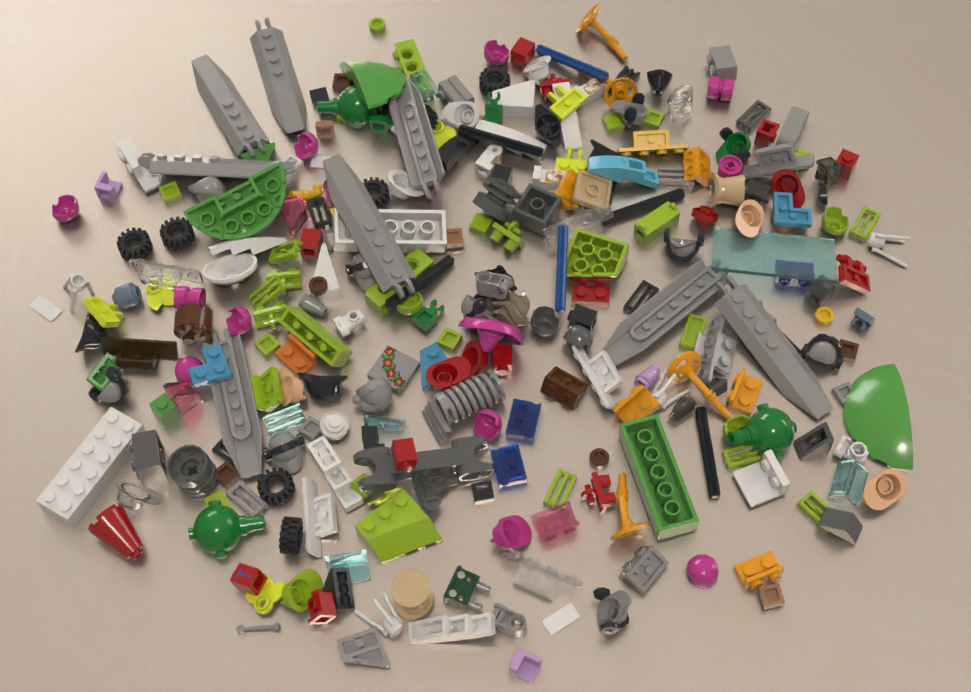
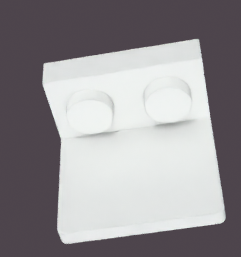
[733,450,790,507]

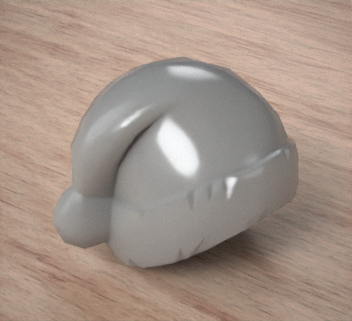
[188,176,226,202]
[352,377,392,413]

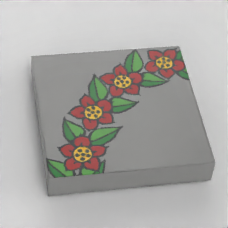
[367,345,420,394]

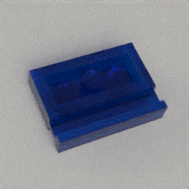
[506,399,541,442]
[490,444,527,488]

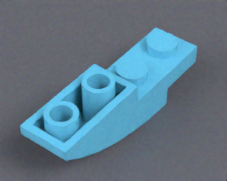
[587,155,659,189]

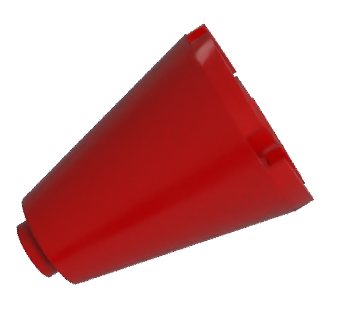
[88,503,144,560]

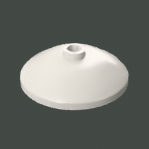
[202,252,258,285]

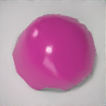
[484,40,510,65]
[294,132,319,160]
[52,194,80,222]
[226,306,252,336]
[174,356,203,385]
[472,409,502,441]
[686,554,719,588]

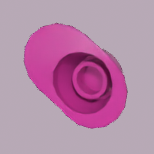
[490,515,532,550]

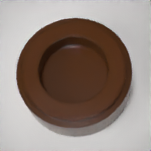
[309,276,328,296]
[589,448,609,469]

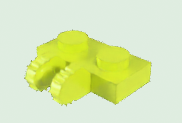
[547,85,587,122]
[555,147,588,174]
[83,297,124,328]

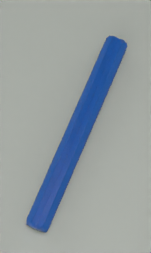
[535,44,609,82]
[555,225,568,313]

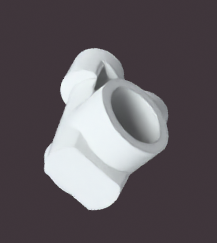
[332,309,366,338]
[833,435,869,465]

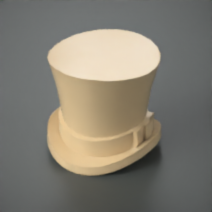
[711,172,745,208]
[391,570,434,621]

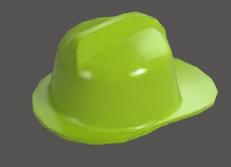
[280,569,323,612]

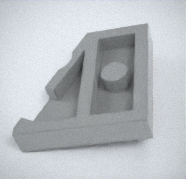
[336,626,390,668]

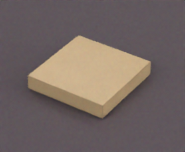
[572,169,613,214]

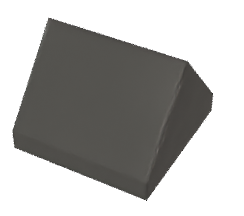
[706,377,728,396]

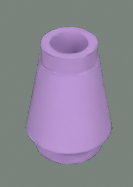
[634,365,660,390]

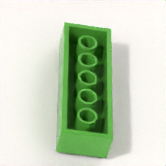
[618,414,699,541]

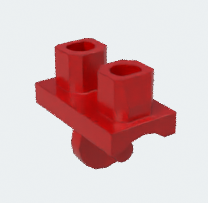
[539,73,571,102]
[581,472,616,513]

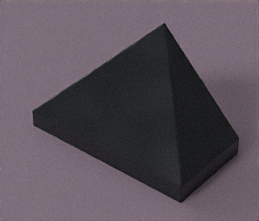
[322,568,355,610]

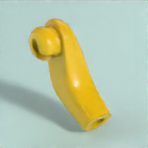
[289,184,324,200]

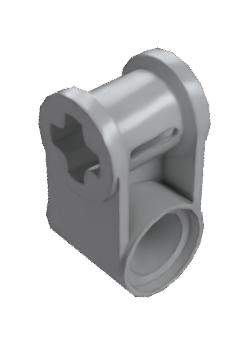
[475,271,514,299]
[493,603,527,639]

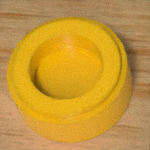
[814,307,834,326]

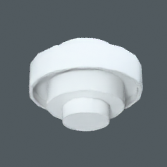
[320,411,349,440]

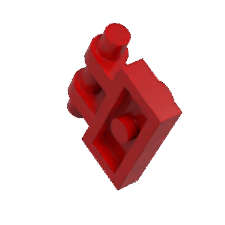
[836,254,871,294]
[571,277,611,307]

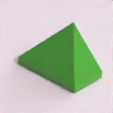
[240,141,275,161]
[86,352,120,391]

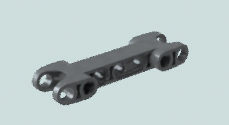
[353,436,495,492]

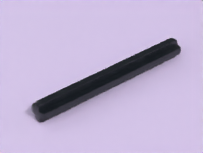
[458,124,544,157]
[600,188,685,225]
[385,255,454,309]
[695,406,721,499]

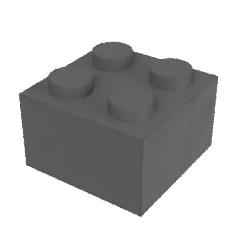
[512,183,562,236]
[129,429,168,486]

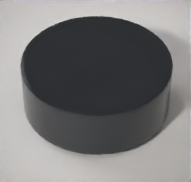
[818,187,828,206]

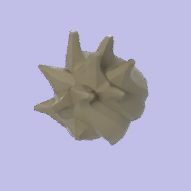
[491,289,530,330]

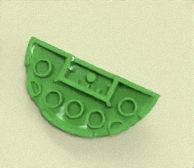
[340,60,406,109]
[183,161,287,240]
[843,364,913,471]

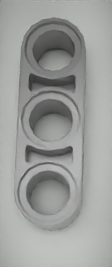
[776,106,809,149]

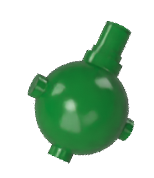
[317,84,382,128]
[727,403,797,459]
[188,500,266,559]

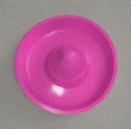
[458,317,523,352]

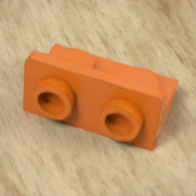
[275,333,318,379]

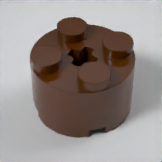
[173,303,213,344]

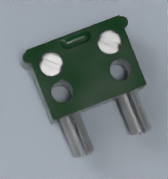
[443,565,491,611]

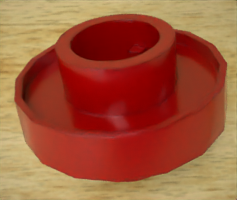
[691,205,719,227]

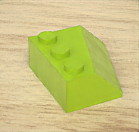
[567,228,629,278]
[355,489,443,564]

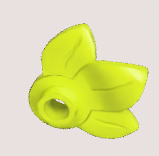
[432,121,457,149]
[146,279,179,311]
[367,484,402,506]
[246,575,285,615]

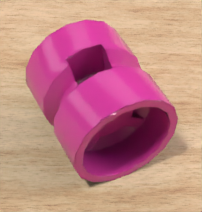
[707,76,734,102]
[717,155,743,178]
[173,285,206,310]

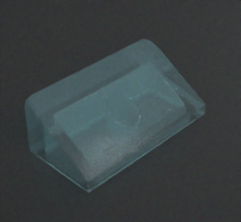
[363,415,405,432]

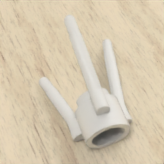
[868,232,910,268]
[63,273,94,312]
[651,368,690,410]
[354,593,404,638]

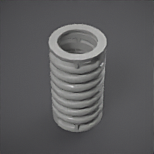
[433,368,506,426]

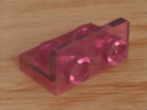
[530,501,580,541]

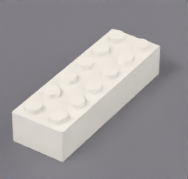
[332,209,447,253]
[36,407,145,529]

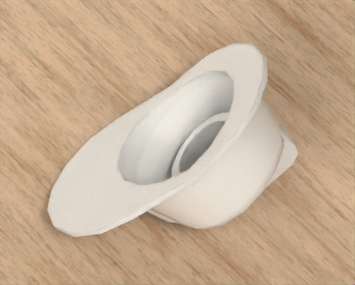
[522,56,551,85]
[441,101,482,130]
[388,169,425,200]

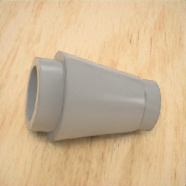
[298,293,328,317]

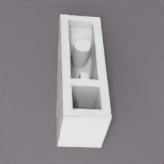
[313,243,342,303]

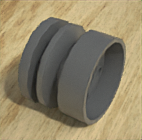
[473,175,521,222]
[166,445,218,497]

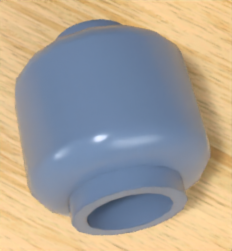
[112,282,142,309]

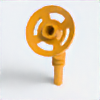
[577,4,628,61]
[577,71,638,106]
[667,351,733,420]
[610,473,650,541]

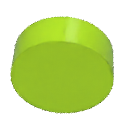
[369,17,386,34]

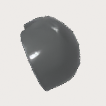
[531,306,559,337]
[563,325,593,350]

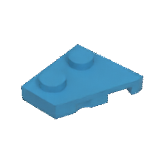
[420,342,447,391]

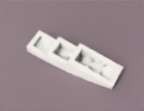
[552,82,583,152]
[475,119,547,161]
[208,236,287,255]
[306,435,364,513]
[409,612,495,644]

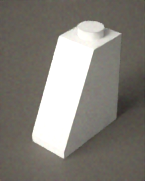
[488,80,535,118]

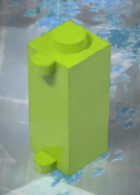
[633,201,680,246]

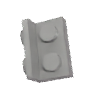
[619,545,669,593]

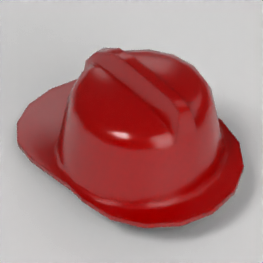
[771,169,805,208]
[462,340,488,383]
[425,356,472,392]

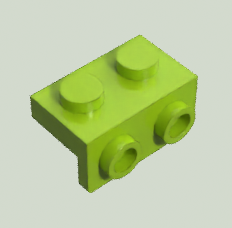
[249,367,284,412]

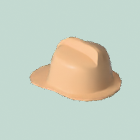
[734,199,765,238]
[278,367,307,406]
[863,469,907,510]

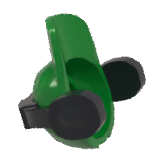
[716,127,751,162]

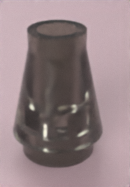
[668,394,696,423]

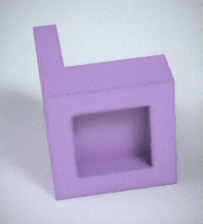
[94,171,123,202]
[509,648,542,684]

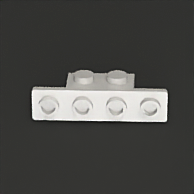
[114,136,161,193]
[571,345,624,410]
[302,477,338,558]

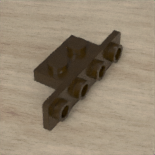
[101,337,178,369]

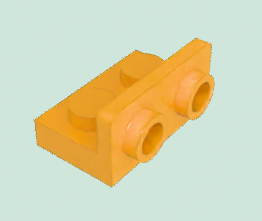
[683,146,711,187]
[554,169,581,211]
[726,368,763,416]
[613,385,662,423]
[733,550,785,590]

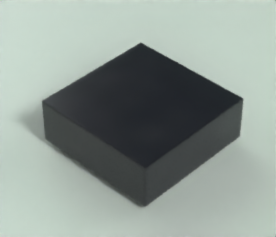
[309,87,329,107]
[471,480,495,505]

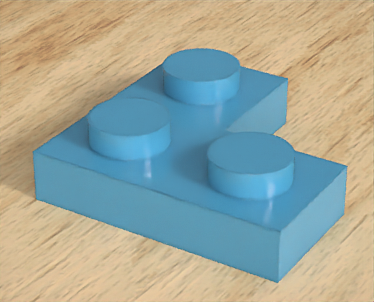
[773,192,812,228]
[188,343,232,388]

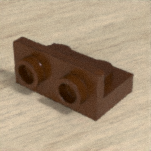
[541,366,589,409]

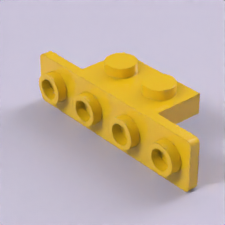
[616,129,689,157]

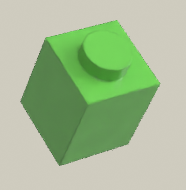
[149,393,181,427]

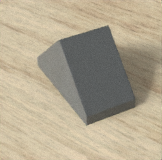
[794,422,834,459]
[818,507,863,545]

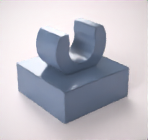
[851,307,875,331]

